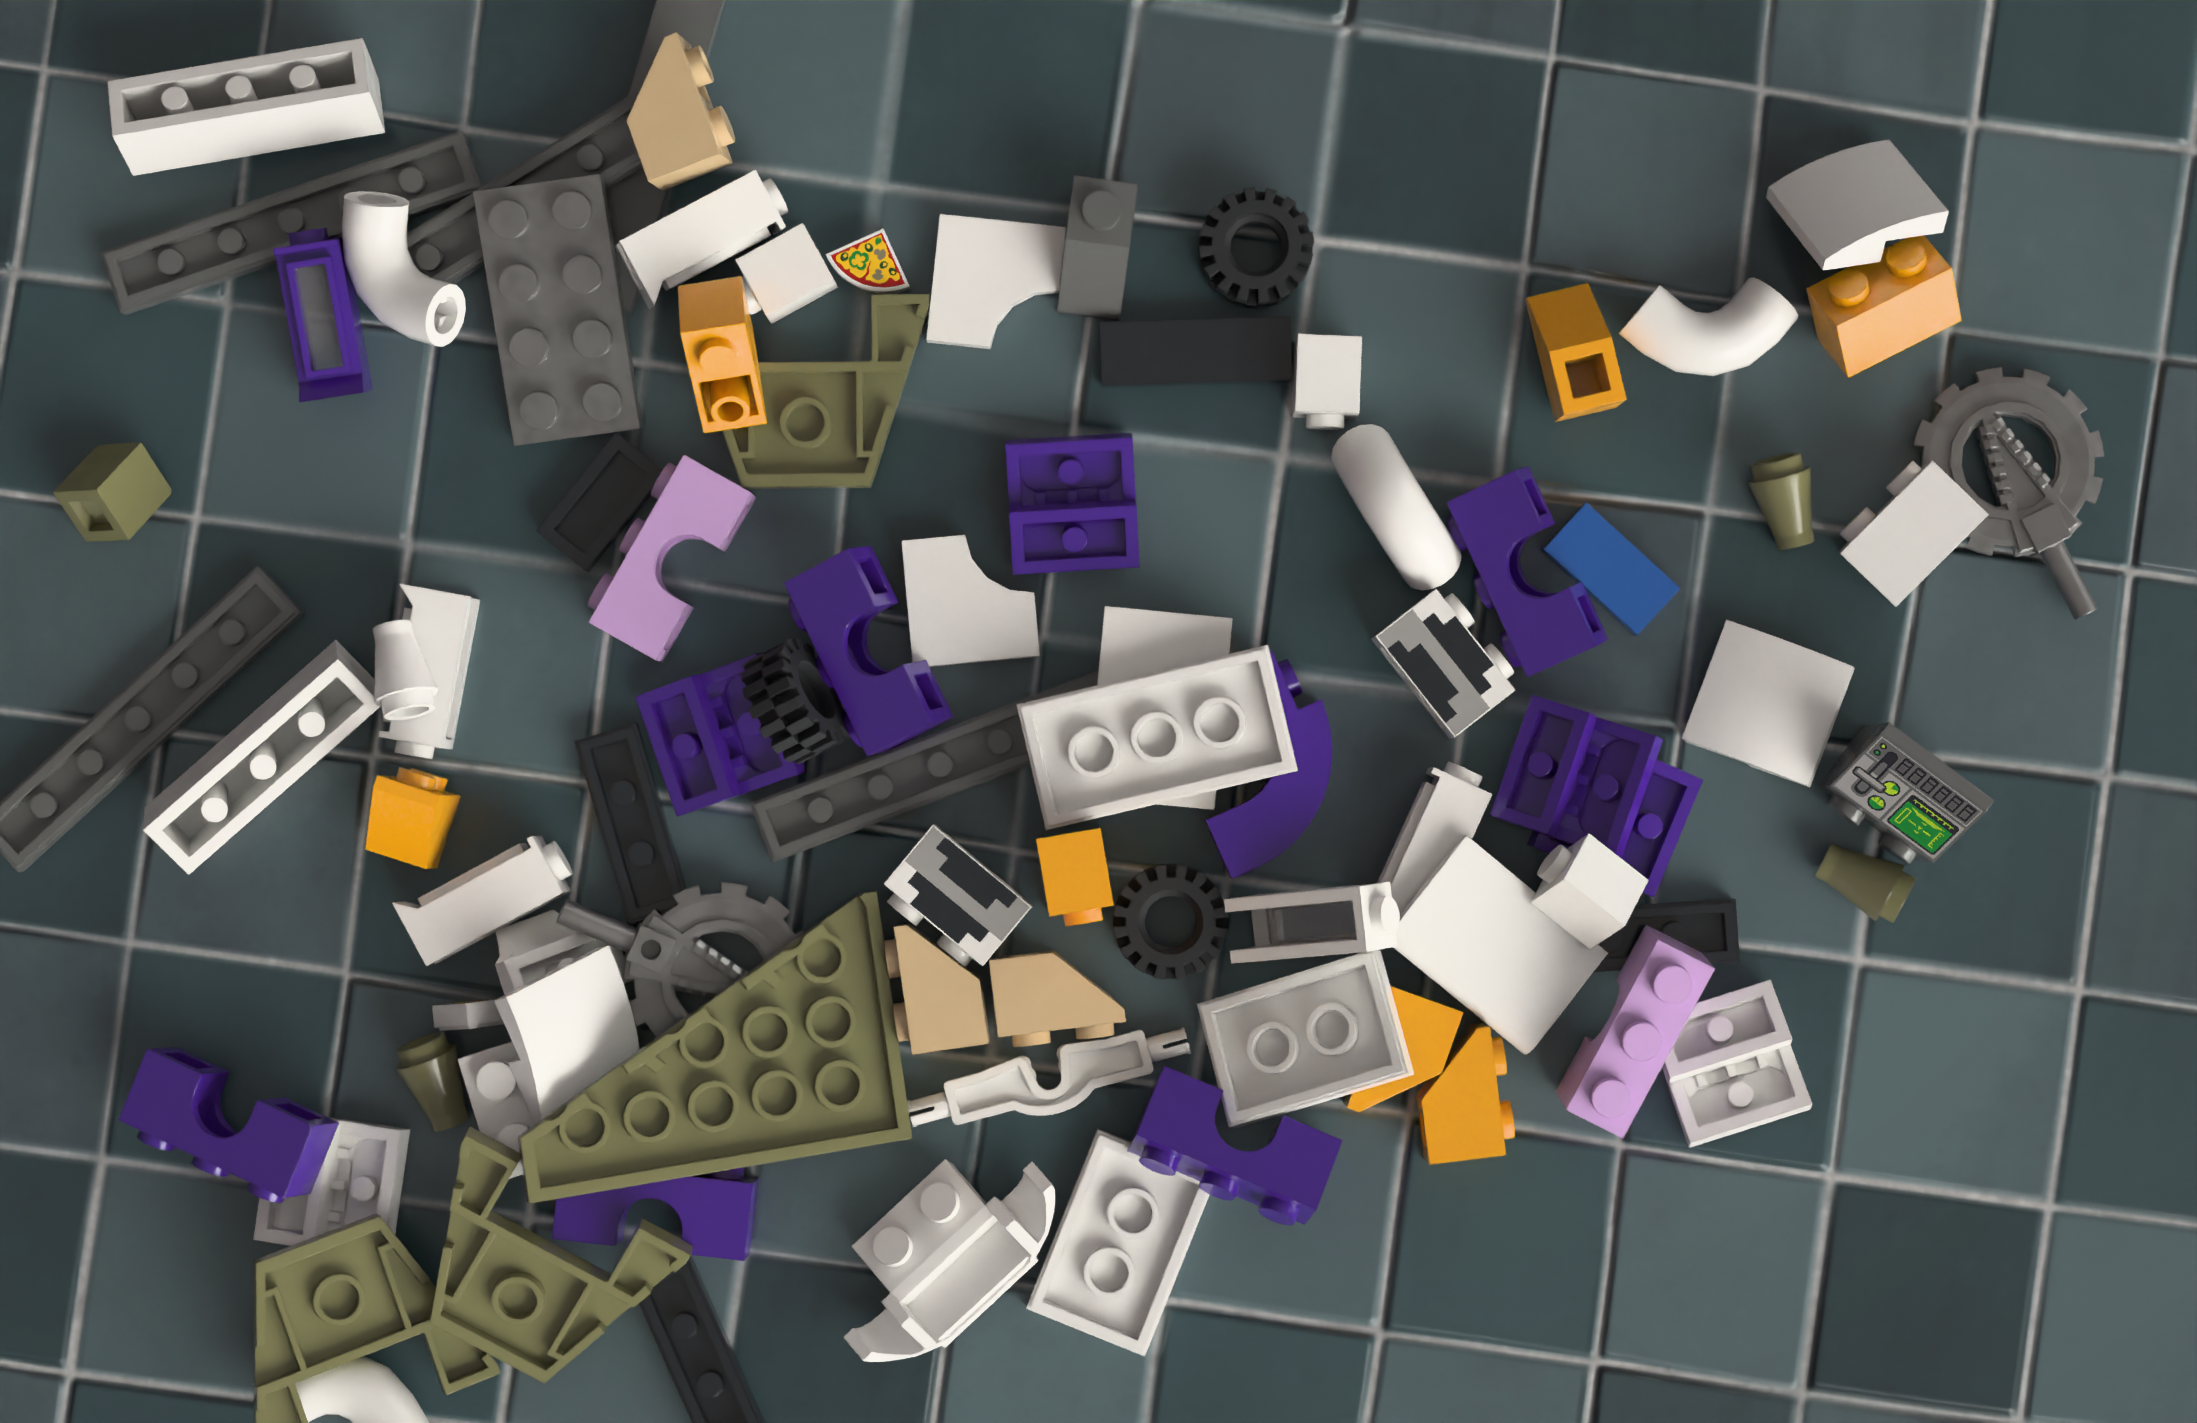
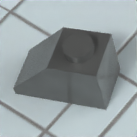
[1057,175,1138,321]

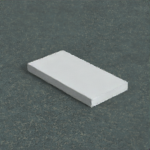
[1017,645,1298,830]

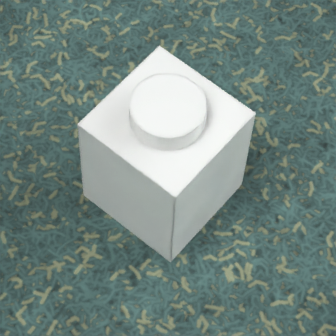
[736,223,838,324]
[1292,334,1362,430]
[1531,833,1649,949]

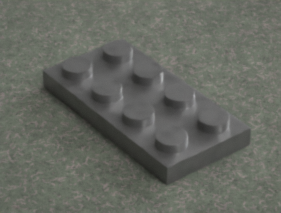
[473,173,643,446]

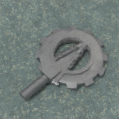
[1913,367,2104,620]
[556,882,804,1038]

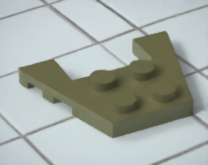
[723,294,930,489]
[430,1126,693,1383]
[253,1213,501,1423]

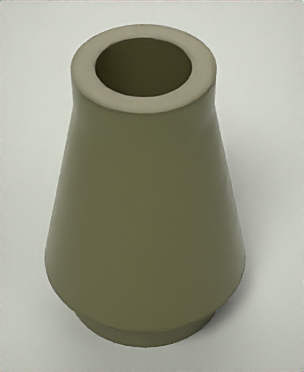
[1748,452,1815,550]
[1815,843,1916,923]
[395,1032,470,1132]

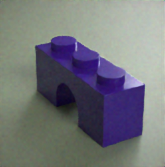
[1447,466,1609,677]
[784,546,953,756]
[118,1047,339,1203]
[1127,1066,1343,1225]
[551,1167,759,1261]

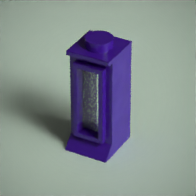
[273,228,373,403]

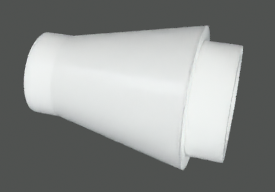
[373,620,439,720]

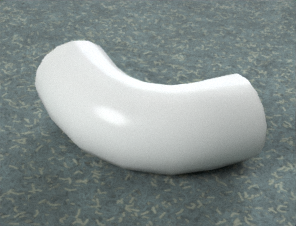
[342,191,466,347]
[1619,278,1798,376]
[1331,424,1462,590]
[253,1356,429,1423]

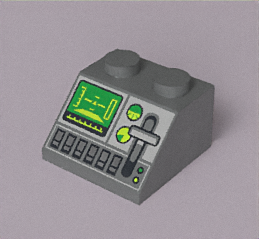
[1818,722,1995,865]

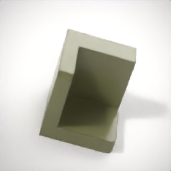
[53,442,171,542]

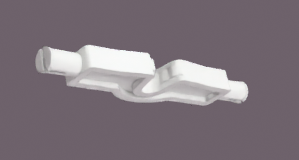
[907,1027,1191,1127]

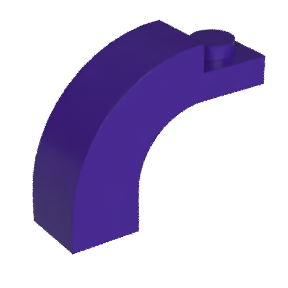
[1204,651,1332,879]

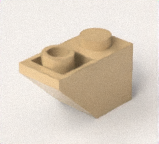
[626,32,735,191]
[884,923,990,1055]
[989,950,1126,1047]

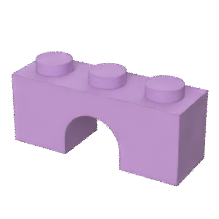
[587,455,756,663]
[1556,925,1715,1138]

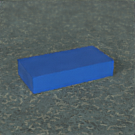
[1541,502,1680,636]

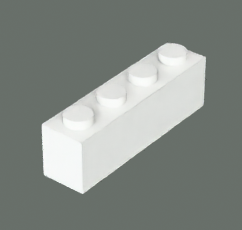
[107,38,385,176]
[143,640,381,875]

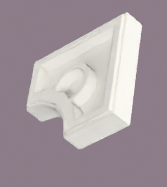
[926,214,1066,349]
[901,535,1040,667]

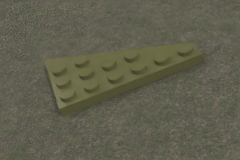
[518,891,912,1204]

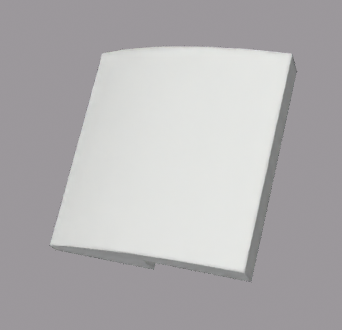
[1766,139,1949,270]
[1682,620,1855,787]
[494,945,640,1122]
[1662,980,1812,1148]
[253,1118,410,1246]

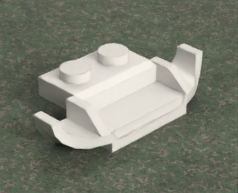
[844,1159,1055,1362]

